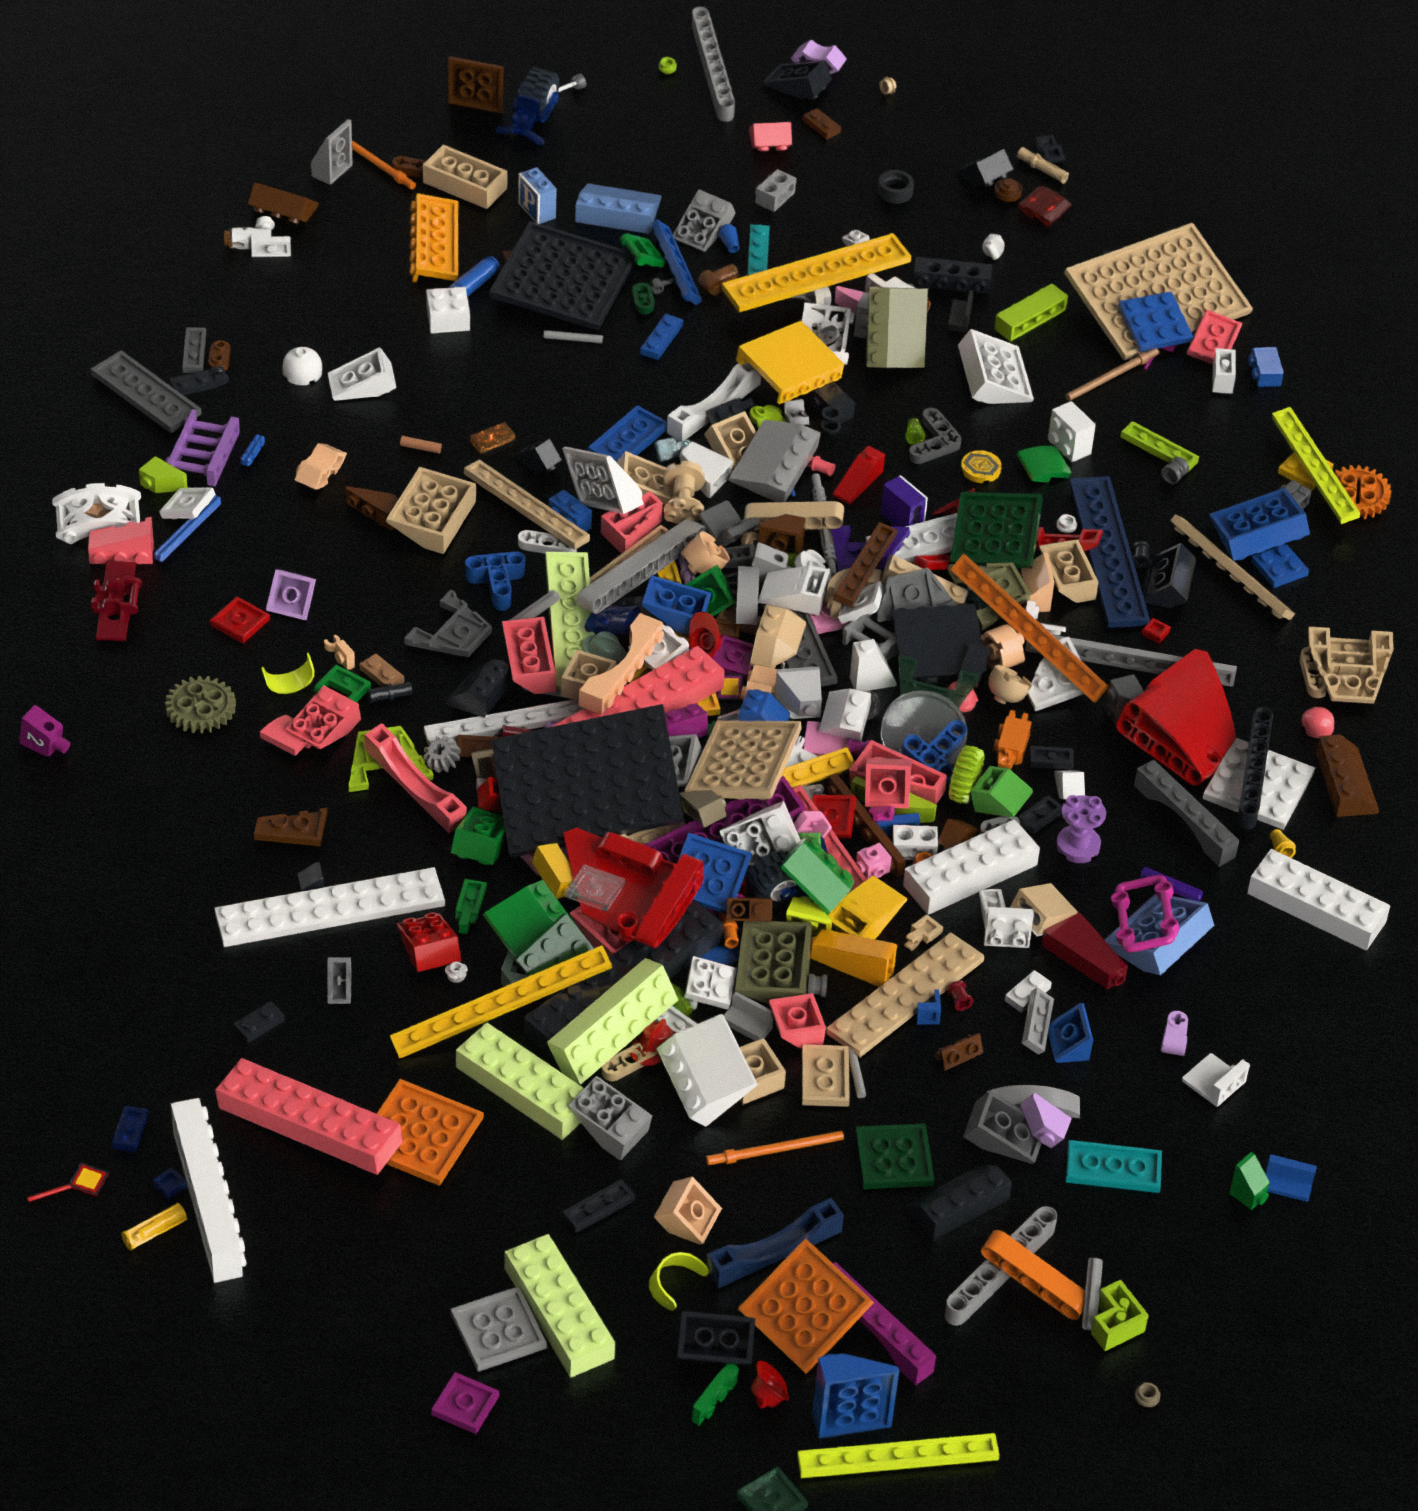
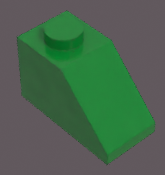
[1230,1152,1270,1210]

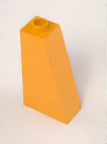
[811,929,897,987]

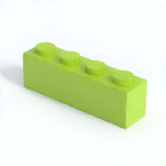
[994,284,1068,342]

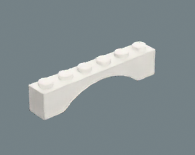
[667,362,761,442]

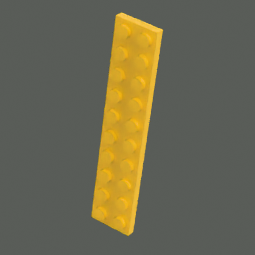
[722,233,911,312]

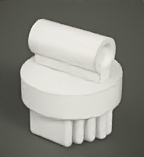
[983,234,1004,260]

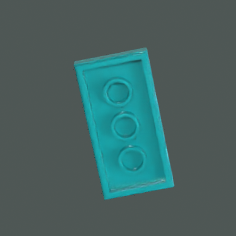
[1066,1140,1162,1193]

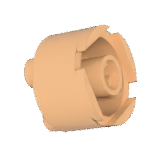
[680,531,730,574]
[981,624,1025,670]

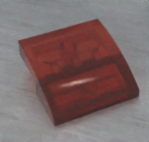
[1018,186,1072,227]

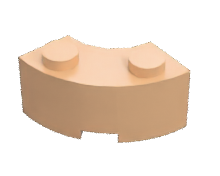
[295,443,347,489]
[740,665,777,701]

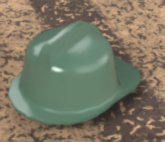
[583,631,627,663]

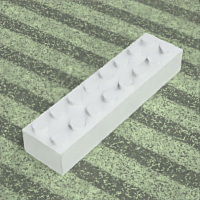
[171,1098,246,1283]

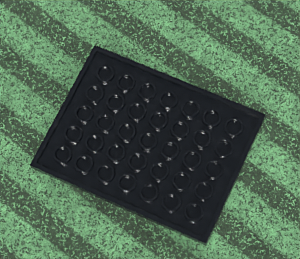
[491,704,684,858]

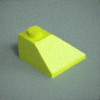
[786,896,832,936]

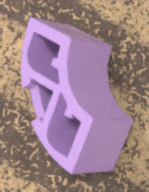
[791,40,846,74]

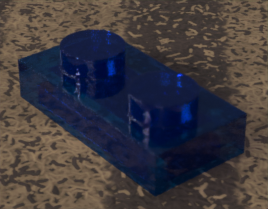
[112,1106,148,1152]

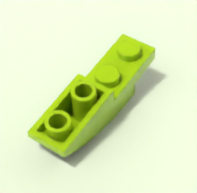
[851,776,937,823]

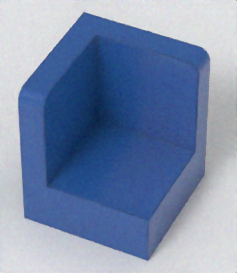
[916,989,941,1025]

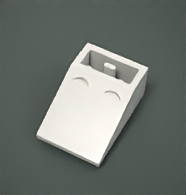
[758,565,830,615]
[719,801,801,867]

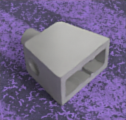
[750,542,793,586]

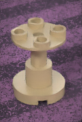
[664,461,705,524]

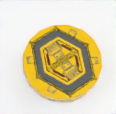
[961,451,1001,483]

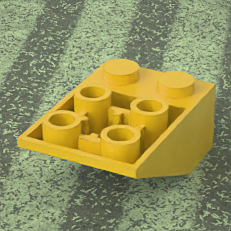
[828,876,907,939]

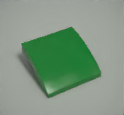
[1017,446,1072,483]

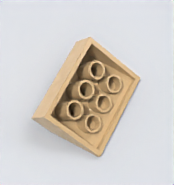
[386,467,476,554]

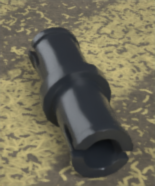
[367,682,412,703]

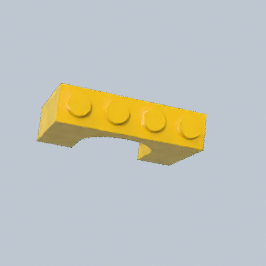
[532,843,577,899]

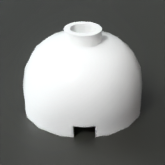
[283,347,322,385]

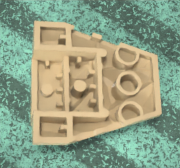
[1308,627,1393,704]

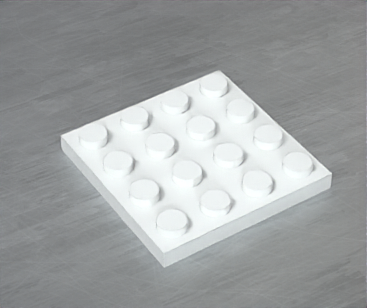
[1203,738,1315,830]

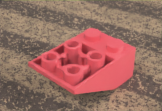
[285,686,361,749]

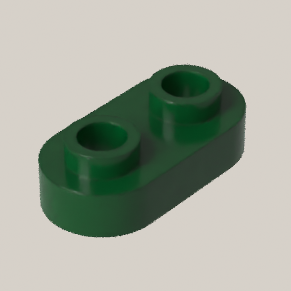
[632,283,654,314]

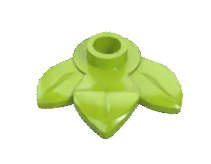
[749,405,786,428]

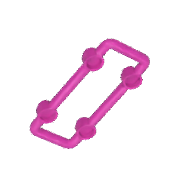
[1111,875,1180,953]

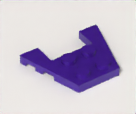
[831,525,910,579]

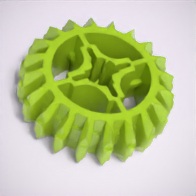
[948,745,984,804]

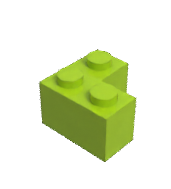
[1091,1280,1148,1351]

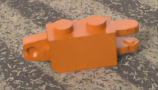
[993,710,1032,770]

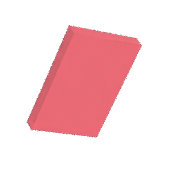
[1187,309,1242,365]

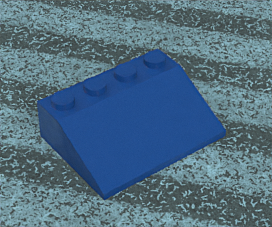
[1209,488,1310,561]
[812,1354,899,1438]

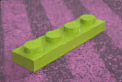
[1121,421,1199,470]

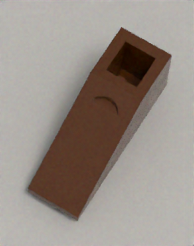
[345,486,399,531]

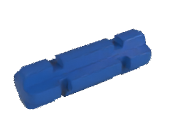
[240,434,265,467]

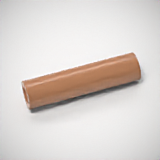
[400,436,442,454]

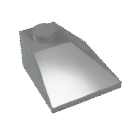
[774,666,822,716]

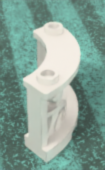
[802,302,855,365]
[52,483,141,544]

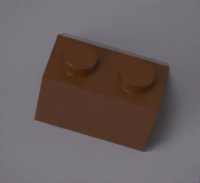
[759,514,806,563]

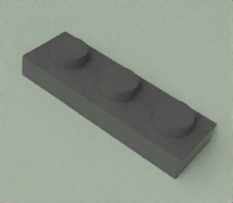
[183,327,206,373]

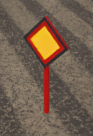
[27,1162,109,1202]

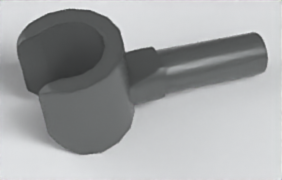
[651,278,676,294]

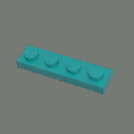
[748,225,770,275]

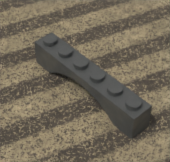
[1134,760,1239,867]

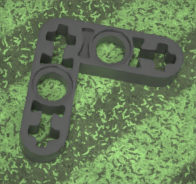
[909,408,961,464]

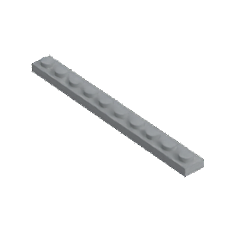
[1025,635,1237,687]

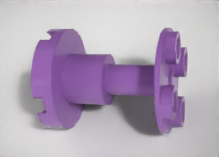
[1056,795,1106,863]

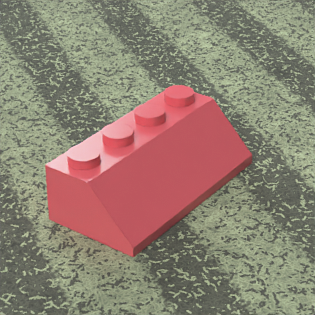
[502,617,556,694]

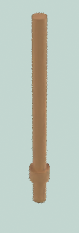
[1065,349,1159,401]

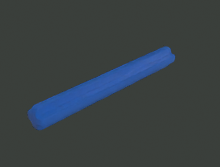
[154,495,221,562]

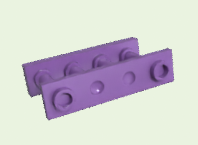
[166,409,240,486]

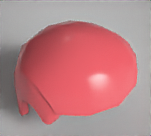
[1302,707,1334,738]

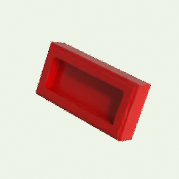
[913,554,951,570]

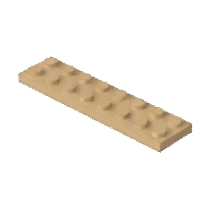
[827,933,984,1058]

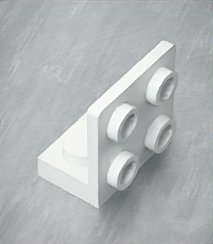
[1025,600,1066,635]
[1182,1054,1250,1107]

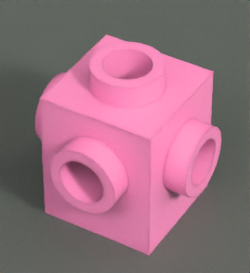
[856,843,892,879]

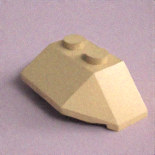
[750,605,806,668]

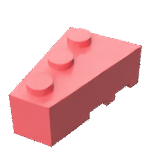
[601,491,663,554]

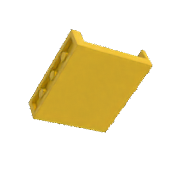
[736,321,844,404]

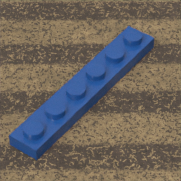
[652,219,702,305]

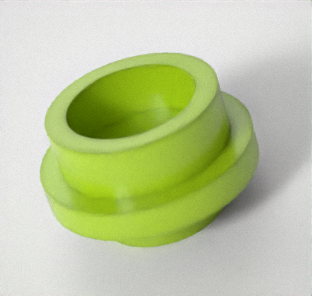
[658,57,677,74]

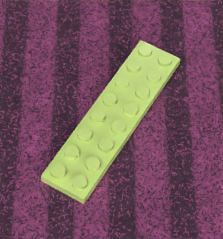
[545,552,594,690]

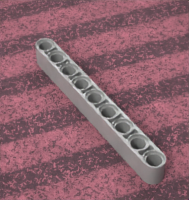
[692,7,735,121]
[576,519,707,614]

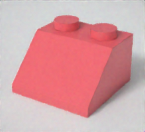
[749,122,792,151]
[865,758,912,808]
[769,993,826,1049]

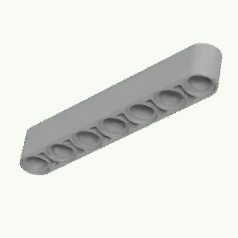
[945,1206,1057,1325]

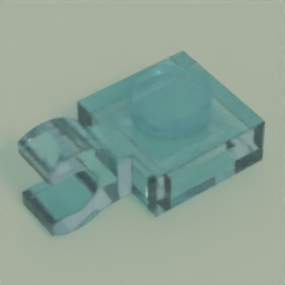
[654,437,691,461]

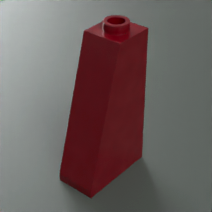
[1041,913,1128,989]

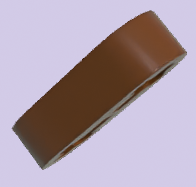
[393,156,426,178]

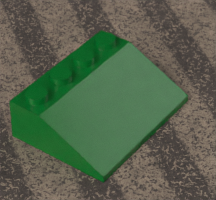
[483,880,583,958]

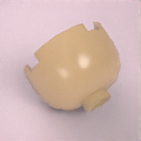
[989,665,1032,704]

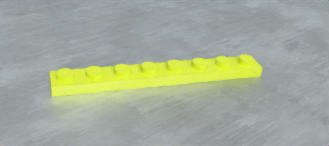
[1272,407,1360,524]
[797,1433,999,1478]

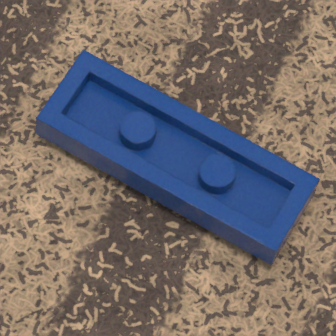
[640,314,683,360]

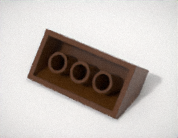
[1316,735,1379,817]

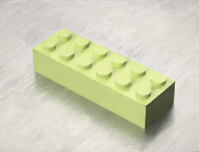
[547,958,678,1085]
[456,1022,584,1140]
[505,1234,615,1378]

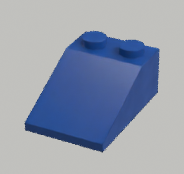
[642,575,712,636]

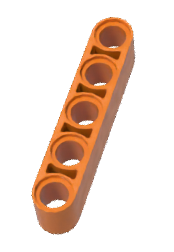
[981,1230,1085,1320]

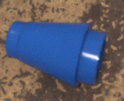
[718,224,740,253]

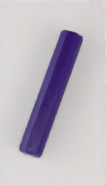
[1140,867,1203,901]

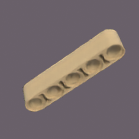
[744,501,844,530]

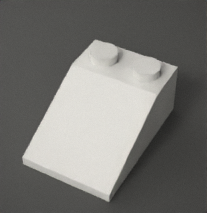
[328,347,396,400]

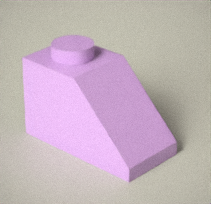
[1021,1093,1072,1148]

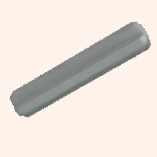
[509,590,560,621]
[1082,1258,1103,1330]

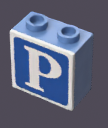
[519,167,556,224]

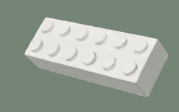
[903,819,1040,915]
[1247,849,1390,951]

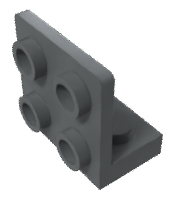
[698,500,760,547]

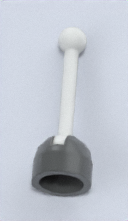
[558,73,586,92]

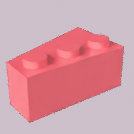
[88,517,154,564]

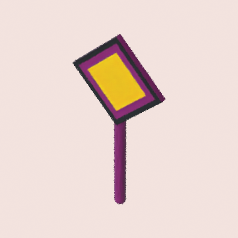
[689,648,743,700]

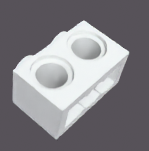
[892,825,938,860]

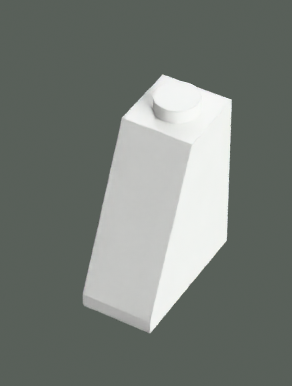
[680,441,733,498]
[850,639,896,691]

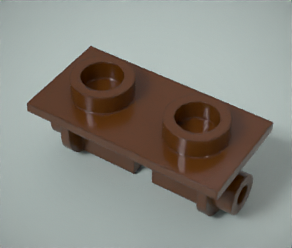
[935,1033,983,1071]

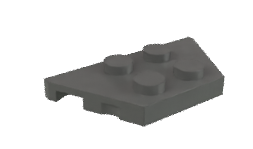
[876,568,956,622]

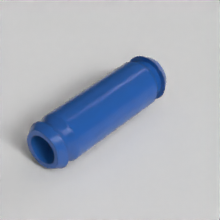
[449,256,500,297]

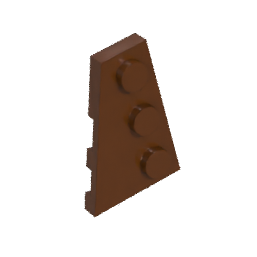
[254,808,327,846]

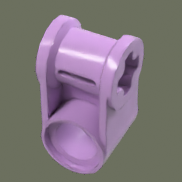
[1161,1011,1188,1056]

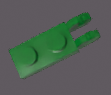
[692,1364,739,1425]

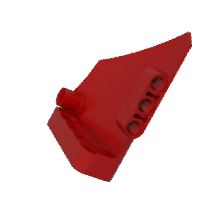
[1116,649,1236,785]
[564,827,704,948]

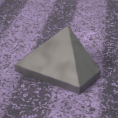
[328,957,351,1004]

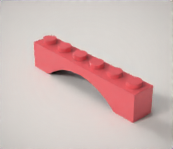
[365,723,467,833]

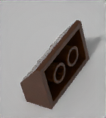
[248,182,319,224]

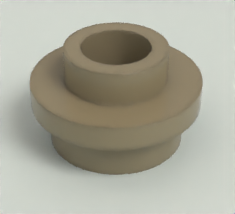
[1135,1383,1160,1407]

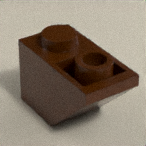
[727,897,772,922]

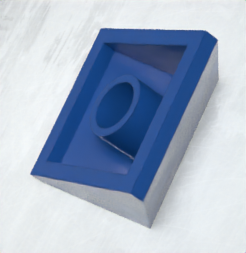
[1048,1003,1093,1063]

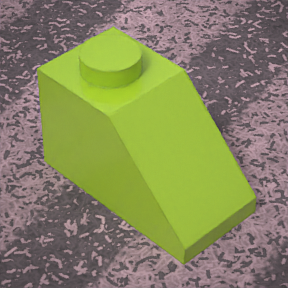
[139,456,187,493]

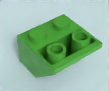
[970,766,1033,817]

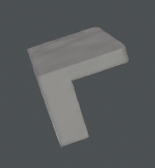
[724,992,773,1041]

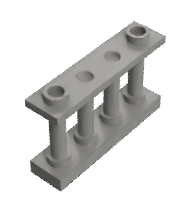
[842,605,898,663]

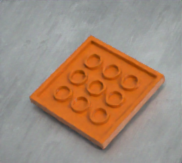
[377,1079,483,1186]
[738,1238,874,1374]

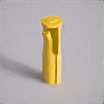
[121,1203,187,1250]

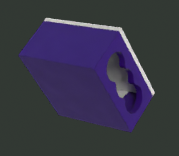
[881,475,928,527]

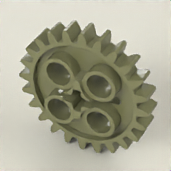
[165,676,236,733]

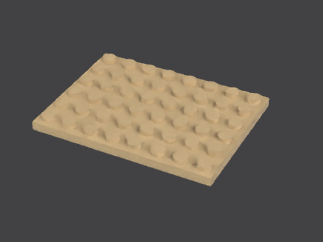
[1064,223,1253,360]

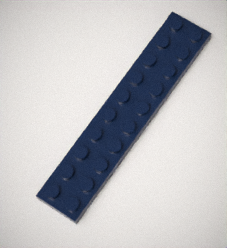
[1069,476,1150,628]

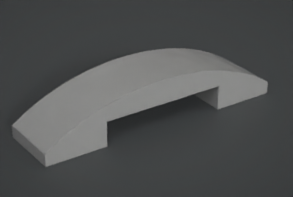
[987,1085,1080,1118]

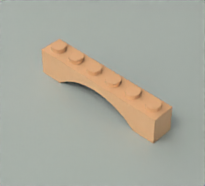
[579,613,664,715]

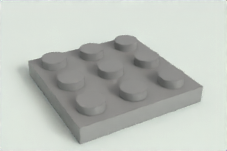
[451,1286,547,1371]

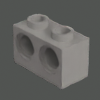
[755,169,796,212]

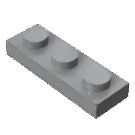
[1022,987,1054,1055]

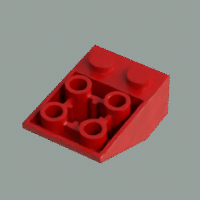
[397,913,461,972]

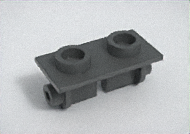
[816,324,837,346]

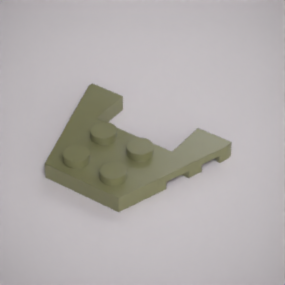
[947,563,1031,630]

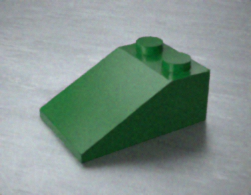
[451,807,507,865]

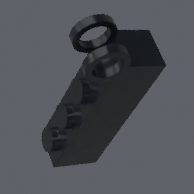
[802,382,855,435]

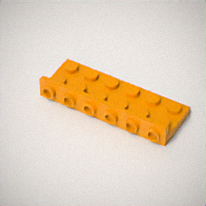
[409,194,458,282]

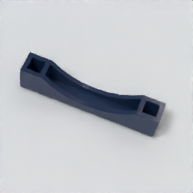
[706,1198,844,1288]

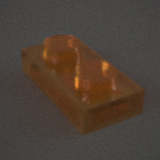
[470,422,515,454]

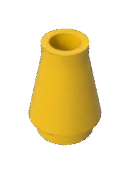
[1269,829,1296,858]

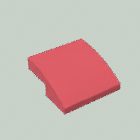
[260,715,312,756]

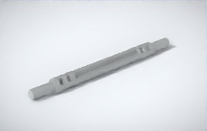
[812,473,837,577]

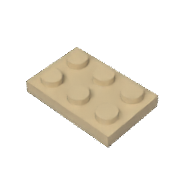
[802,1044,849,1107]

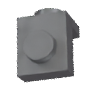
[784,399,809,425]

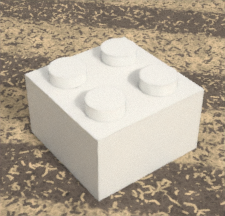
[427,287,470,333]
[1048,401,1096,462]

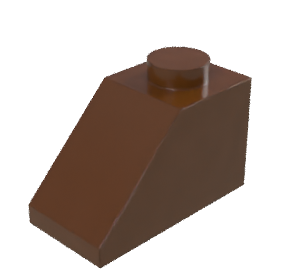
[938,819,979,850]

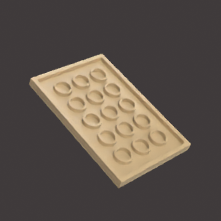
[685,720,802,800]

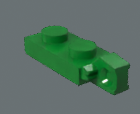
[455,879,487,934]

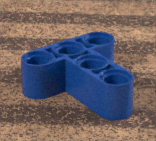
[465,552,525,611]
[901,720,967,788]

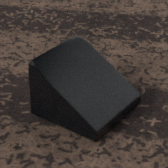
[298,862,324,892]

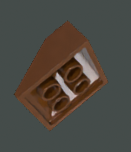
[448,57,503,113]

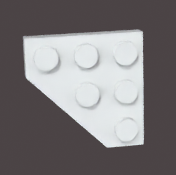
[1027,637,1084,711]

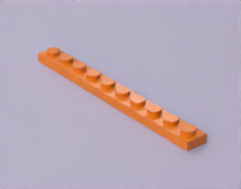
[950,554,1109,703]

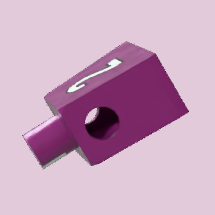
[19,705,70,756]

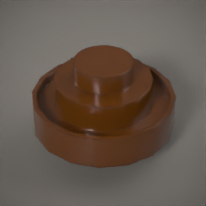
[994,178,1022,202]

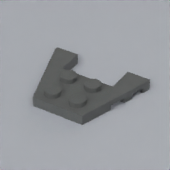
[404,590,492,657]

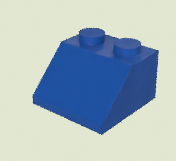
[739,689,790,721]

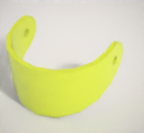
[261,653,314,694]
[649,1252,709,1311]

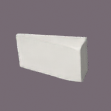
[979,889,1006,923]

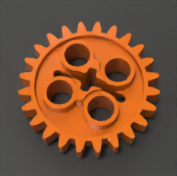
[1335,465,1391,519]

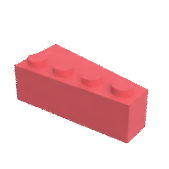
[849,740,947,804]

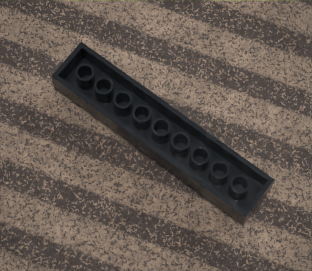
[524,899,724,1061]

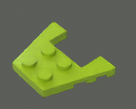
[349,726,433,792]

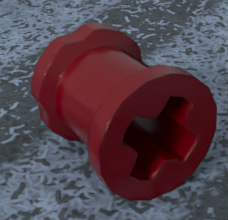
[947,980,974,1011]

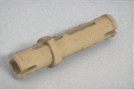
[1017,147,1069,183]

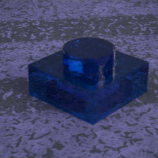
[153,1167,187,1200]

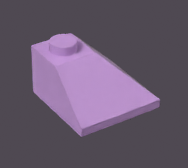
[266,570,316,620]

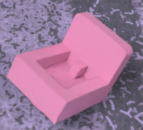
[794,811,832,841]

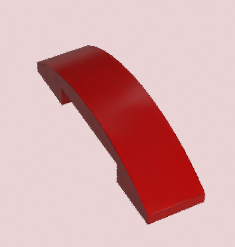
[1035,527,1103,551]

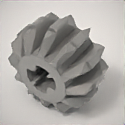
[423,735,461,773]

